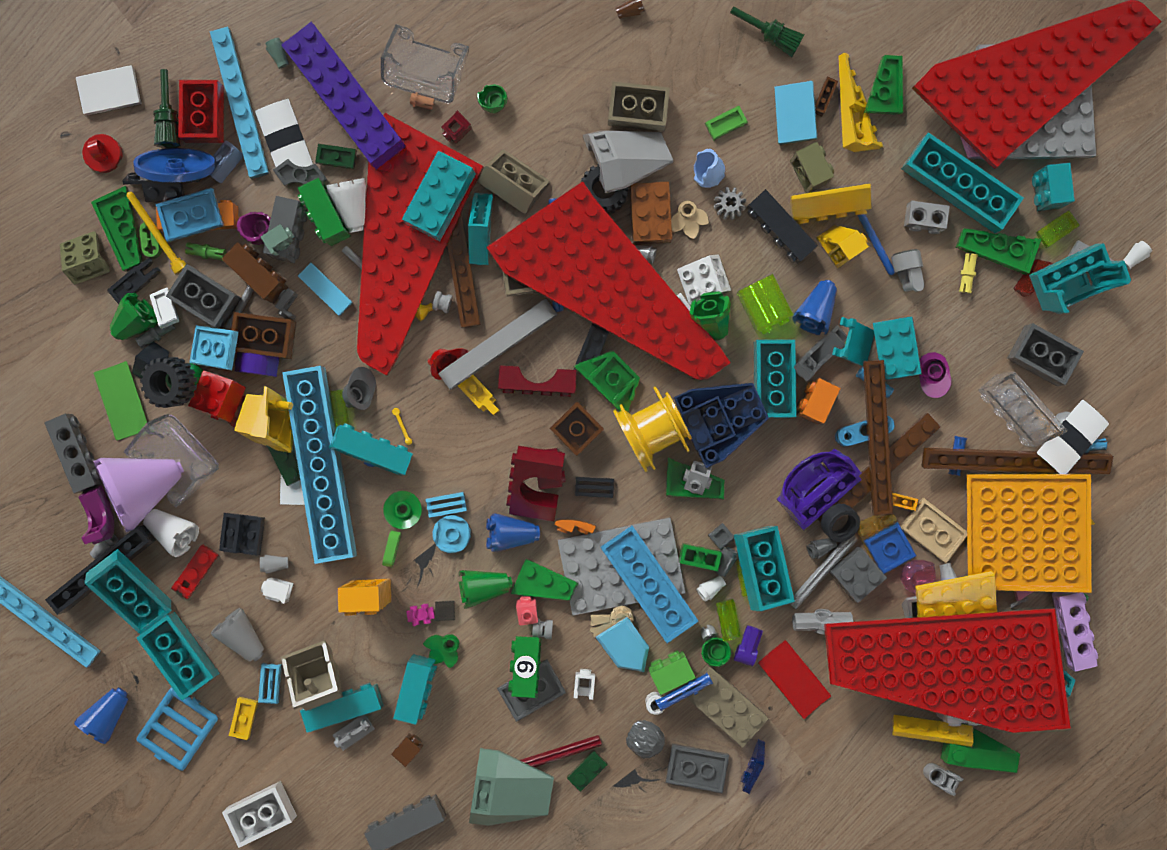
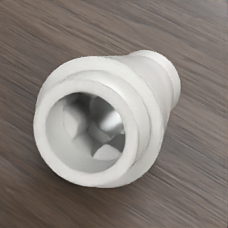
[1124,241,1152,269]
[696,575,726,602]

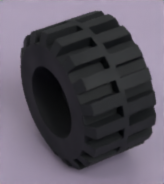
[581,164,628,214]
[140,357,197,408]

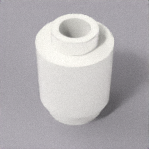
[645,692,665,715]

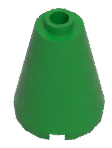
[458,570,512,609]

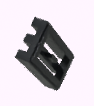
[575,477,614,498]

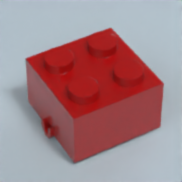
[188,370,246,423]

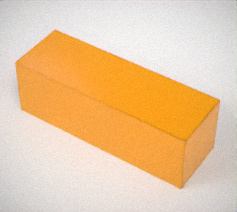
[892,493,918,511]

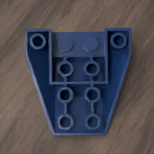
[674,383,769,468]

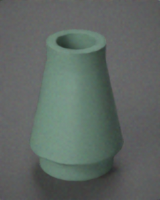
[265,38,289,68]

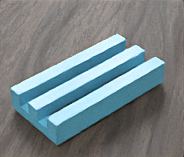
[426,492,467,518]
[258,663,282,704]

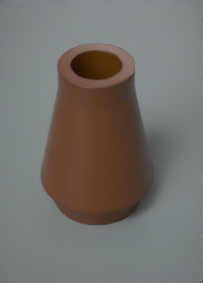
[615,0,645,19]

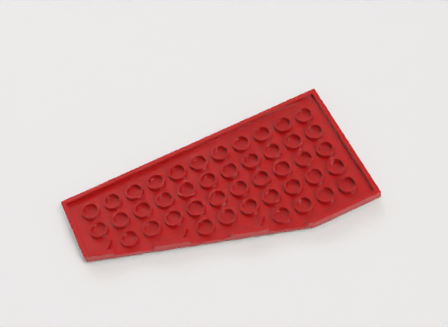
[824,608,1071,733]

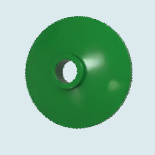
[383,491,422,529]

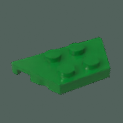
[573,351,640,412]

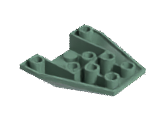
[469,748,554,826]

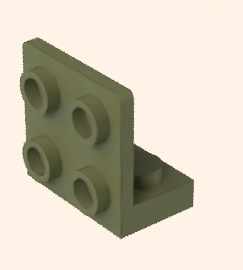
[60,231,110,285]

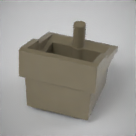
[281,640,342,711]

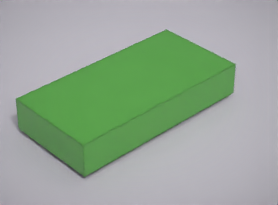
[705,106,748,141]

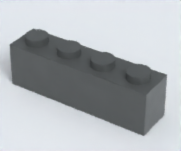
[364,795,446,850]

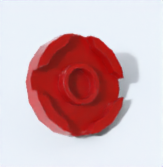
[82,134,123,173]

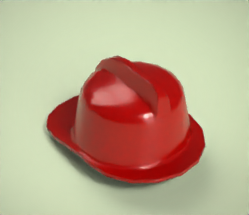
[428,348,469,380]

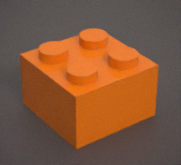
[796,378,841,425]

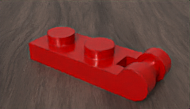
[171,544,219,600]

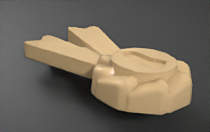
[590,606,634,637]

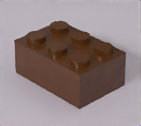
[222,242,289,304]
[231,312,297,360]

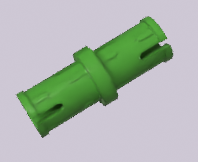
[185,242,227,261]

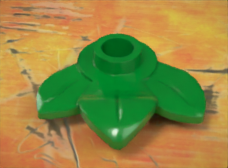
[423,634,460,668]

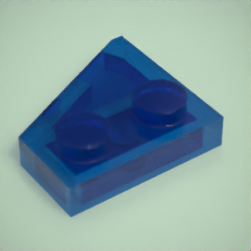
[740,739,765,794]

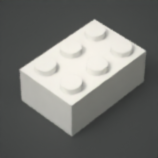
[222,781,297,848]

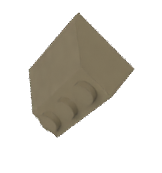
[478,149,550,214]

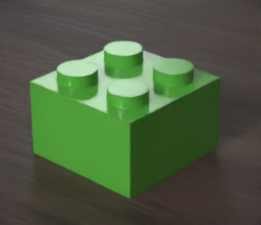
[648,650,696,695]

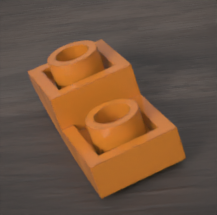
[554,519,596,535]

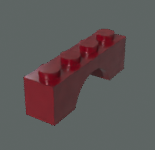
[498,365,577,397]

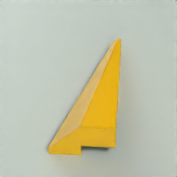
[838,53,883,152]

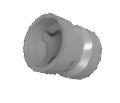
[532,619,553,640]

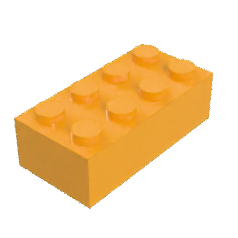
[338,579,391,616]

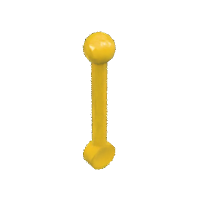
[392,408,412,445]

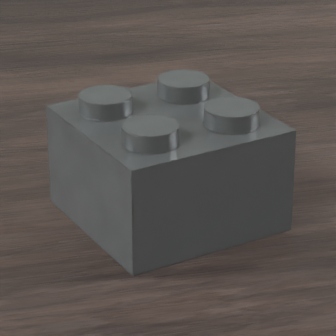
[829,547,887,603]

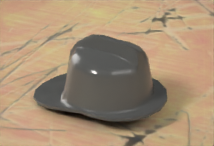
[342,367,376,410]

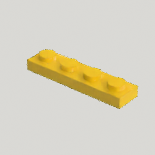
[892,715,973,747]

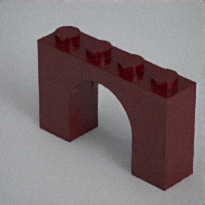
[506,445,565,522]

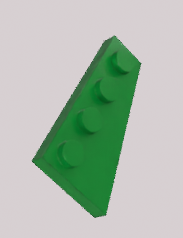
[91,186,142,272]

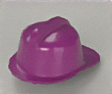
[919,352,951,398]

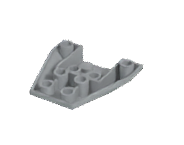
[583,131,673,193]

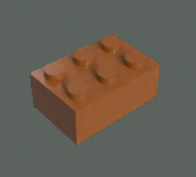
[630,182,672,245]

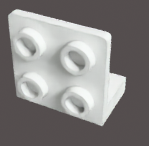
[677,255,731,304]

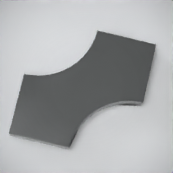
[273,159,327,186]

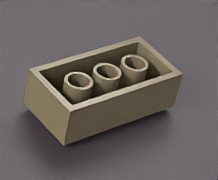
[686,664,769,747]

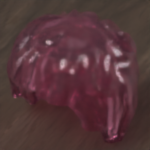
[901,560,936,594]

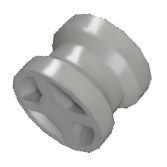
[432,291,453,314]

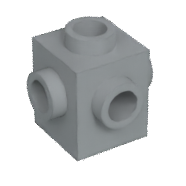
[683,461,712,495]

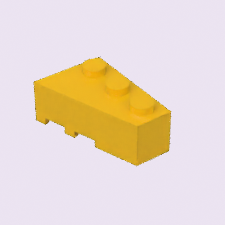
[816,225,869,269]

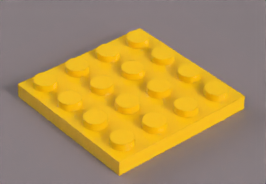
[915,571,997,617]

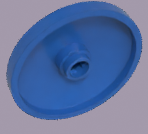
[133,148,215,182]

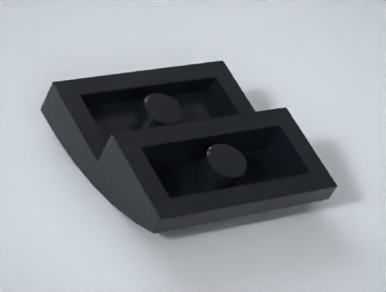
[219,513,265,556]

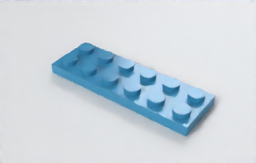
[600,525,699,643]

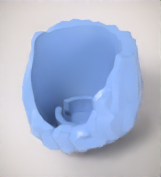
[694,149,725,188]

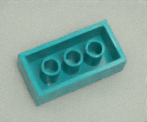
[402,151,476,241]
[753,340,796,418]
[734,526,795,611]
[85,549,171,635]
[136,612,220,701]

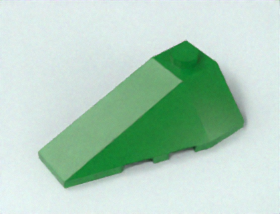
[940,723,1020,773]

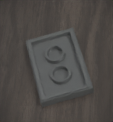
[497,659,566,722]
[665,743,729,793]

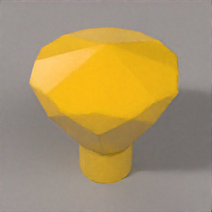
[415,303,433,322]

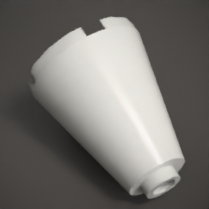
[143,509,199,557]

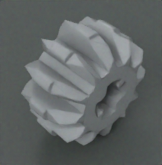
[714,187,746,220]

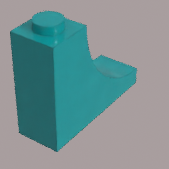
[468,193,493,265]

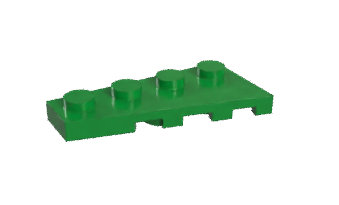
[955,228,1041,275]

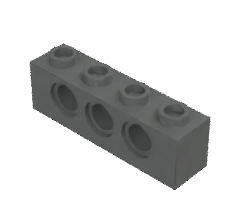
[44,413,102,494]

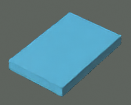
[774,81,817,145]
[190,325,239,370]

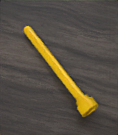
[126,192,186,275]

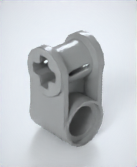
[923,763,964,796]

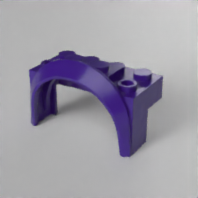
[777,449,861,530]

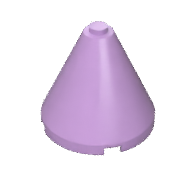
[93,458,184,532]

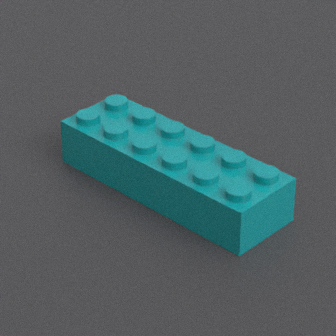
[901,132,1024,233]

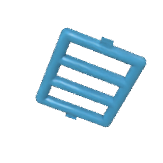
[136,687,218,771]

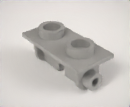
[333,715,375,751]

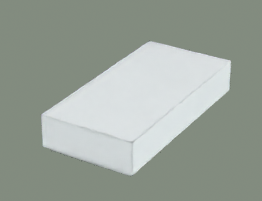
[150,288,179,329]

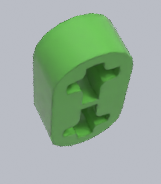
[139,222,162,258]
[382,530,401,568]

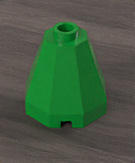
[690,291,731,340]
[110,293,158,340]

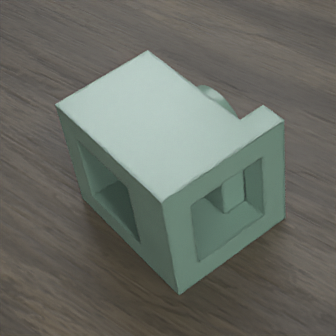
[261,224,295,256]

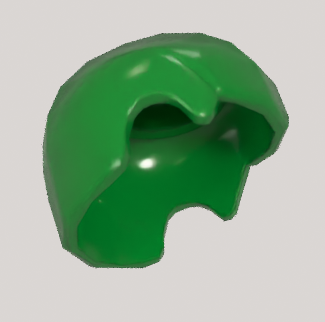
[477,84,508,113]
[701,637,731,667]

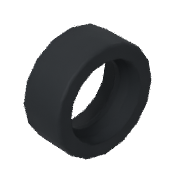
[821,504,860,542]

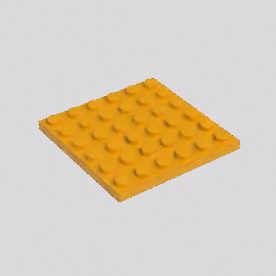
[967,474,1092,593]

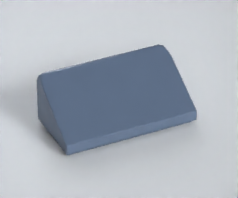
[210,140,244,183]

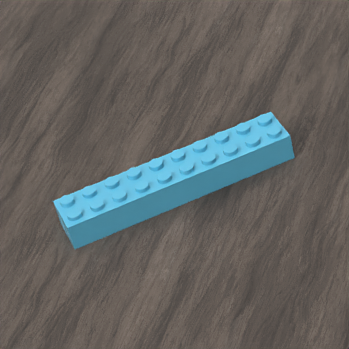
[282,366,357,564]

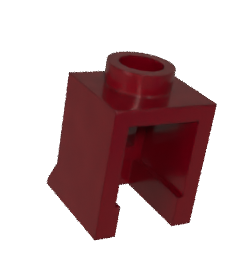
[441,110,472,144]

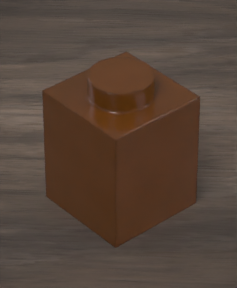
[391,733,423,767]

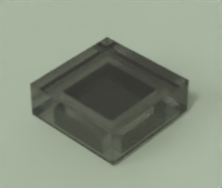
[435,600,456,621]

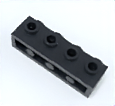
[747,189,818,264]

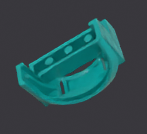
[1029,243,1132,314]

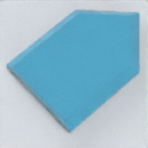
[596,617,649,672]

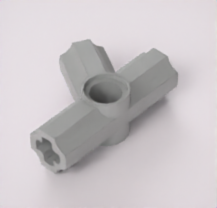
[792,609,853,634]

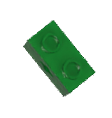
[678,543,722,571]

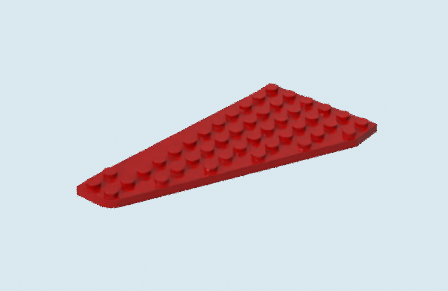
[912,0,1162,169]

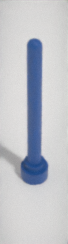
[857,214,895,275]

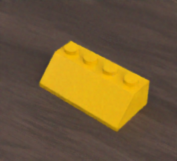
[790,184,871,224]

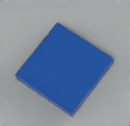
[863,522,916,574]

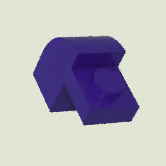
[235,352,279,377]

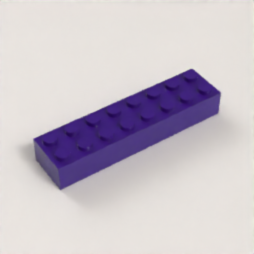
[281,21,406,169]

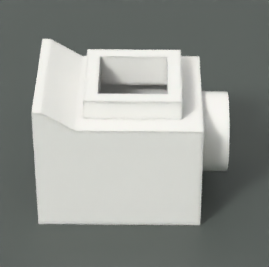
[261,577,294,604]
[574,669,595,700]

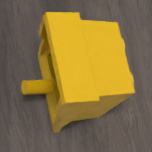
[234,386,293,453]

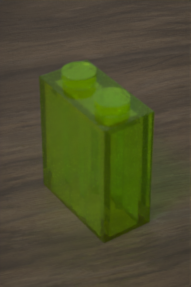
[736,274,793,335]

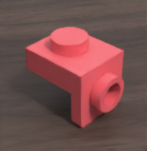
[516,596,538,626]

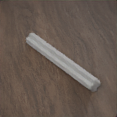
[789,535,858,609]

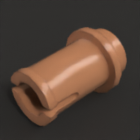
[410,92,435,110]

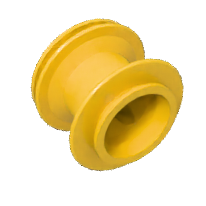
[613,386,692,472]

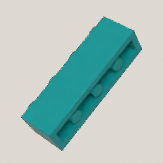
[329,424,413,476]
[300,682,384,733]

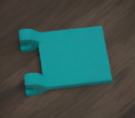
[832,317,874,367]

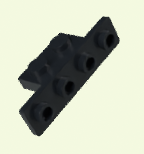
[122,172,202,202]

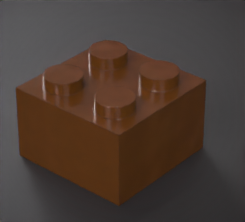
[549,402,604,456]

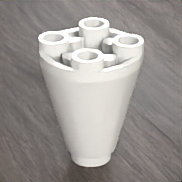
[326,178,366,233]

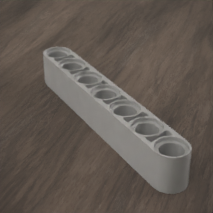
[439,299,558,390]

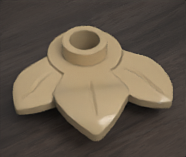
[671,201,709,239]

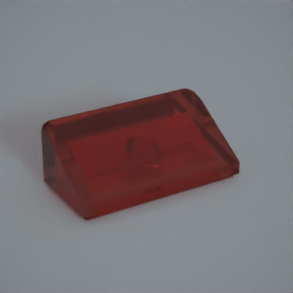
[1013,259,1053,297]

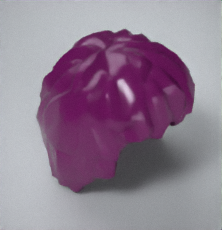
[237,212,271,245]

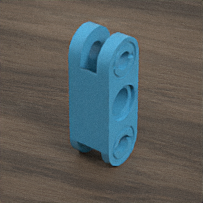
[835,416,894,446]

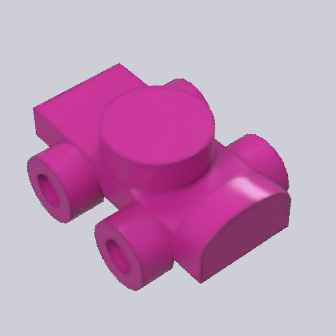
[406,604,435,626]

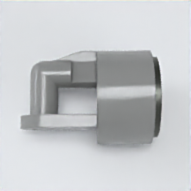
[891,249,924,292]

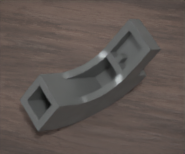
[794,325,847,381]

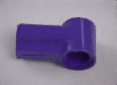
[734,625,763,667]

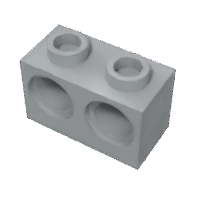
[904,201,950,234]

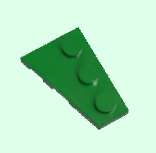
[864,55,903,115]
[666,457,725,500]
[511,559,578,600]

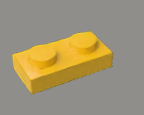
[229,697,258,740]

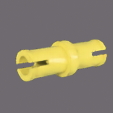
[959,253,978,293]

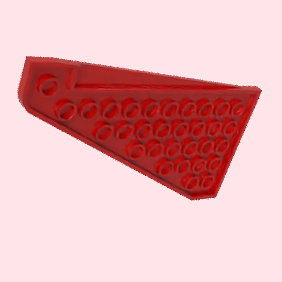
[357,113,484,376]
[486,181,731,380]

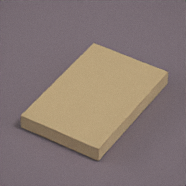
[900,498,967,563]

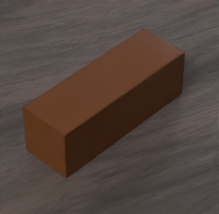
[815,76,838,117]

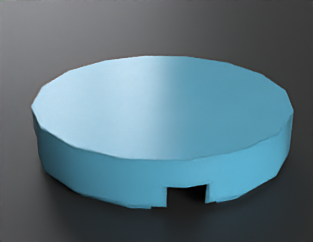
[433,515,471,553]

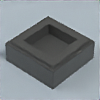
[708,523,734,550]

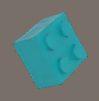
[1032,163,1075,211]

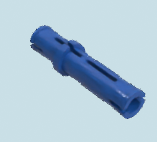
[655,673,713,711]

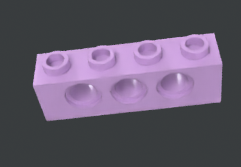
[1052,592,1098,672]

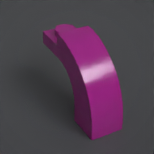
[78,485,114,545]

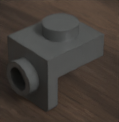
[275,288,298,319]

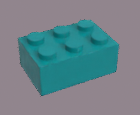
[873,316,922,380]
[393,654,437,725]

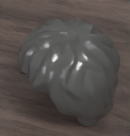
[626,720,665,759]

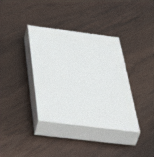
[76,65,141,116]

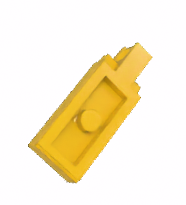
[457,375,499,416]

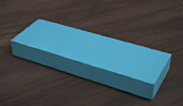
[298,263,353,316]

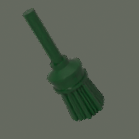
[730,6,805,57]
[153,69,181,148]

